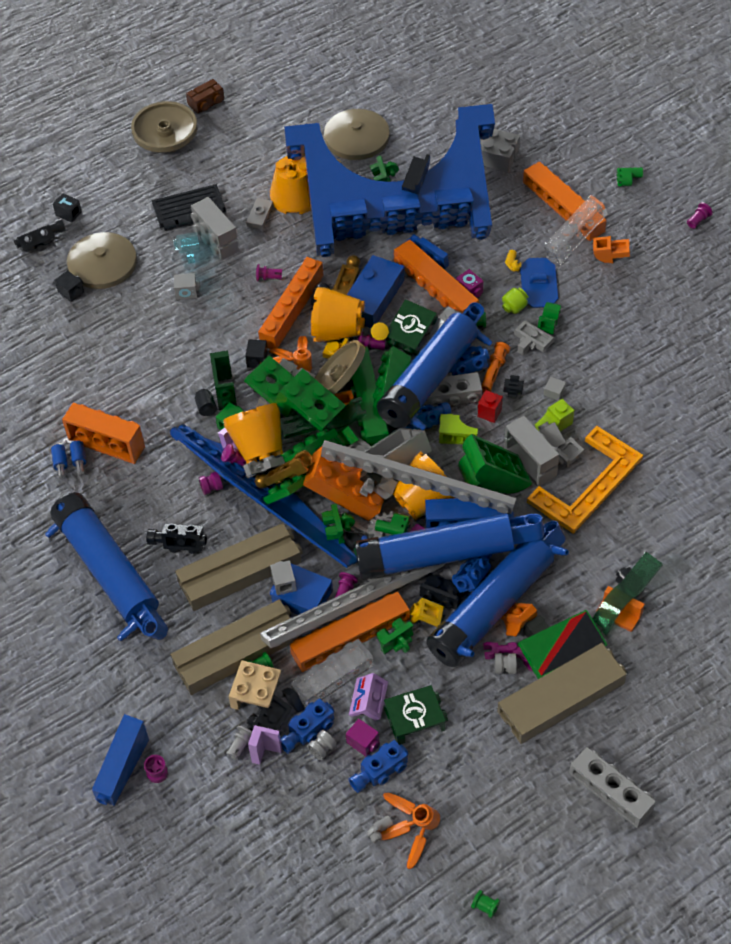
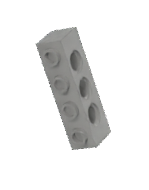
[423,372,482,407]
[569,747,656,828]

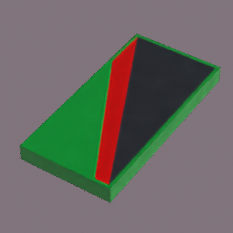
[518,610,607,679]

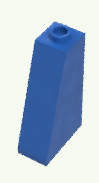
[92,714,149,806]

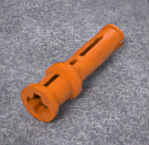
[481,342,510,392]

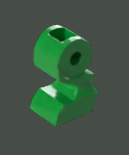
[538,302,561,335]
[320,426,359,448]

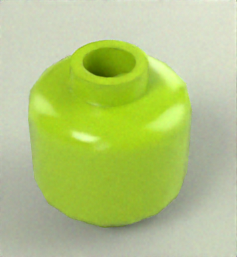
[502,288,528,314]

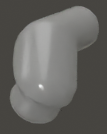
[367,816,393,843]

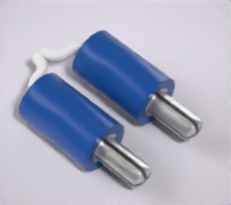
[51,438,86,478]

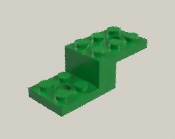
[244,355,346,432]
[263,428,338,505]

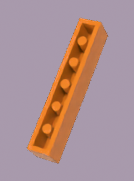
[523,161,607,241]
[394,239,479,313]
[258,257,324,349]
[290,591,410,673]

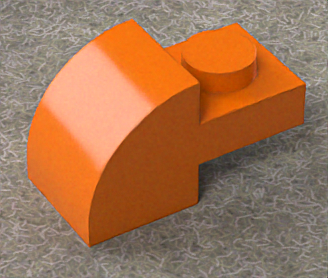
[593,236,630,263]

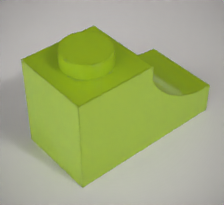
[534,399,574,432]
[439,414,478,445]

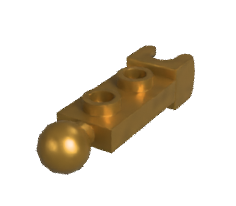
[332,255,360,295]
[255,450,314,489]

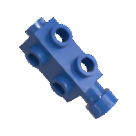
[449,345,490,376]
[405,402,451,430]
[452,555,492,593]
[281,698,334,753]
[348,740,408,793]

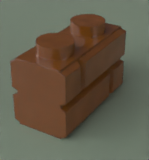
[186,79,225,114]

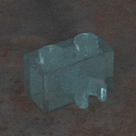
[173,232,200,264]

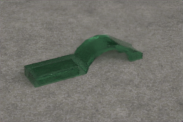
[280,397,367,439]
[592,552,663,636]

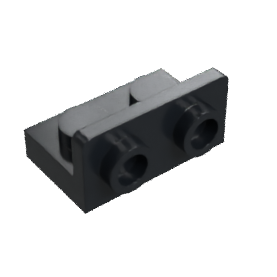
[420,573,466,610]
[246,694,292,731]

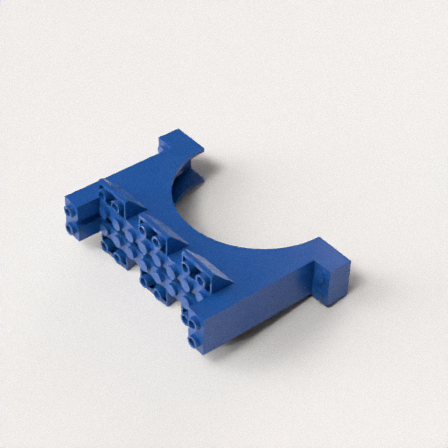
[284,104,495,257]

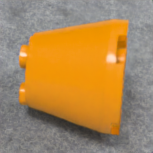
[270,156,311,215]
[311,287,365,342]
[224,403,283,464]
[392,451,456,521]

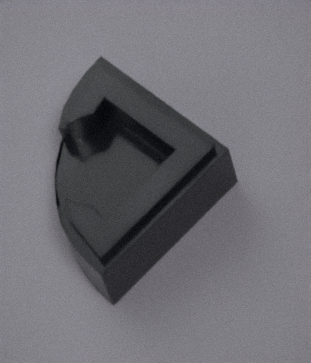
[343,532,366,551]
[282,687,304,713]

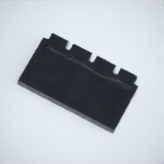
[151,184,226,231]

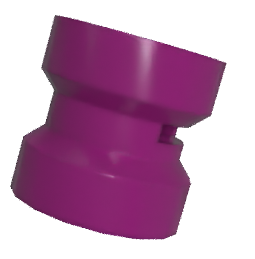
[198,471,223,495]
[144,755,168,783]

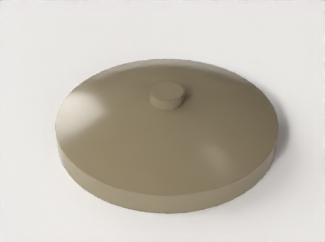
[131,101,197,152]
[324,109,390,160]
[67,232,137,289]
[315,340,365,395]

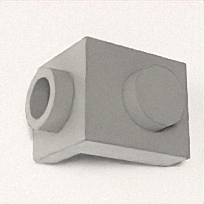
[556,437,585,467]

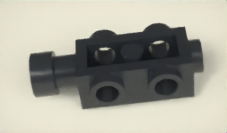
[13,218,66,252]
[146,524,207,554]

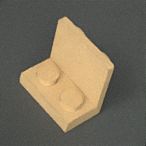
[229,660,281,710]

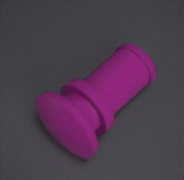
[687,202,713,229]
[256,264,282,281]
[358,332,386,350]
[221,444,246,466]
[334,572,358,598]

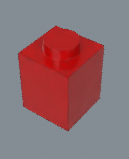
[477,390,503,423]

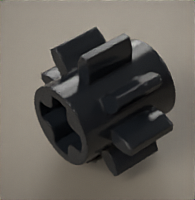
[503,375,524,398]

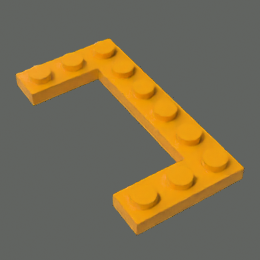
[527,426,643,534]

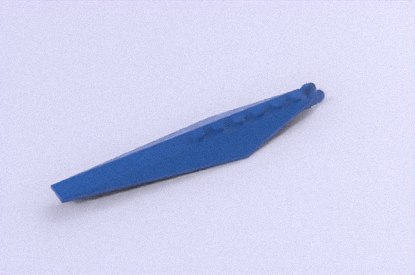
[170,424,357,568]

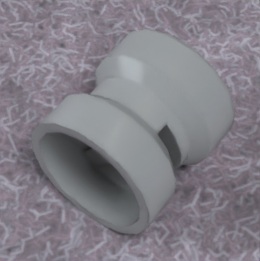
[495,653,516,674]
[307,730,337,760]

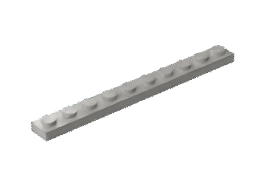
[321,440,516,514]
[260,564,445,648]

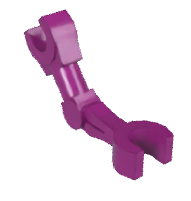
[483,642,533,671]

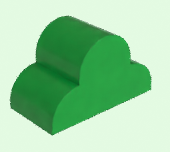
[458,434,532,494]

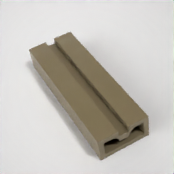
[175,523,303,611]
[170,599,300,695]
[497,643,627,744]

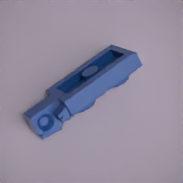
[407,234,449,269]

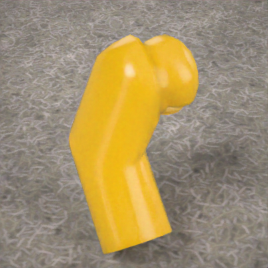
[505,250,522,272]

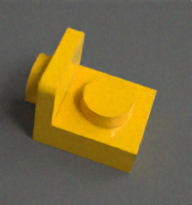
[322,338,349,359]
[410,598,444,627]

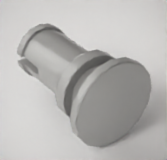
[226,725,252,760]

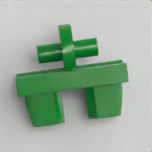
[370,155,399,182]
[321,504,355,544]
[377,617,414,655]

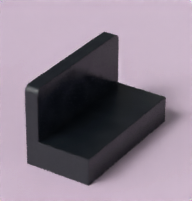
[402,154,430,195]

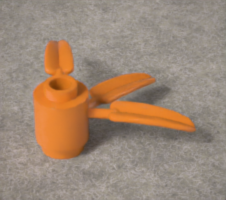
[260,336,312,373]
[380,793,440,869]

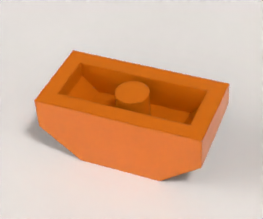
[501,603,537,637]

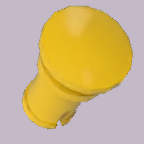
[371,322,389,341]

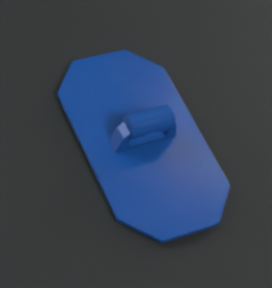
[520,258,558,308]

